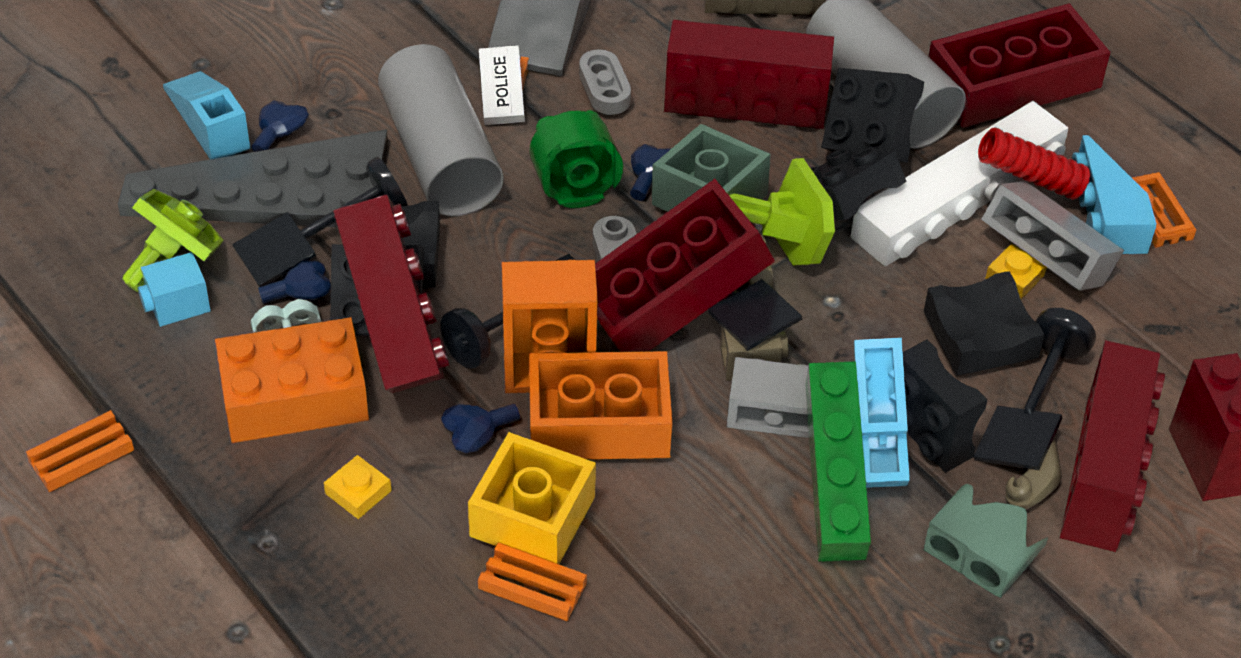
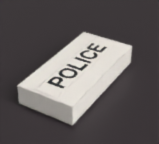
[479,45,525,125]

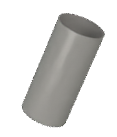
[806,0,966,149]
[378,44,504,216]

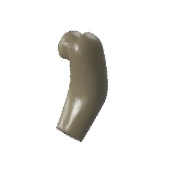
[1005,440,1062,509]

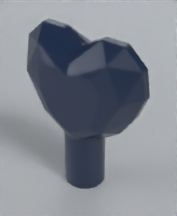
[251,100,309,152]
[630,144,672,201]
[258,261,331,304]
[441,403,520,453]

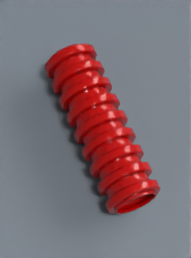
[978,127,1090,200]

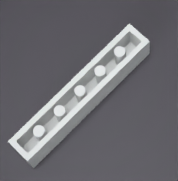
[850,101,1069,267]

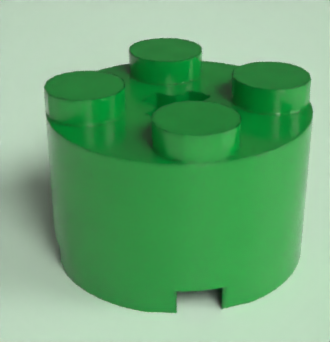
[529,110,623,208]

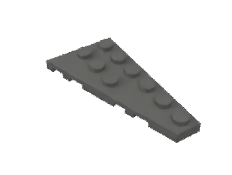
[118,129,388,228]

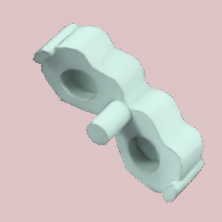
[250,299,322,333]

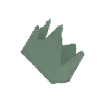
[923,484,1048,598]

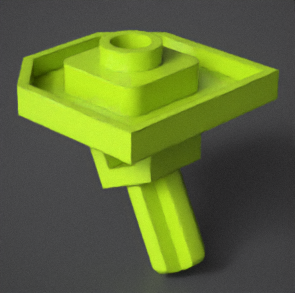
[729,158,835,265]
[122,189,224,292]

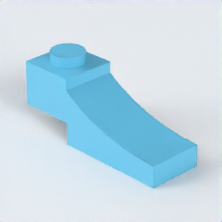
[854,338,910,488]

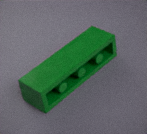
[805,361,871,562]

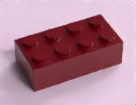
[928,3,1111,128]
[664,20,834,129]
[595,179,775,352]
[333,195,450,394]
[1059,340,1165,552]

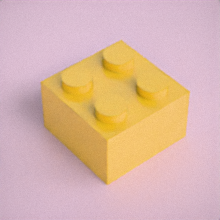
[468,432,596,564]

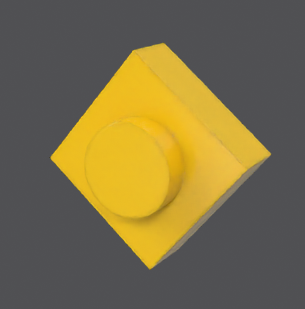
[985,244,1047,299]
[324,455,392,519]

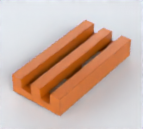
[1132,172,1196,248]
[26,410,134,493]
[478,542,587,621]

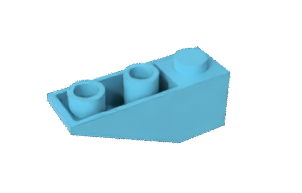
[163,71,250,160]
[1072,135,1157,254]

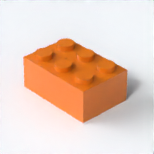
[502,260,597,393]
[215,317,369,443]
[529,351,672,459]

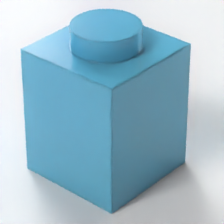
[138,252,211,327]

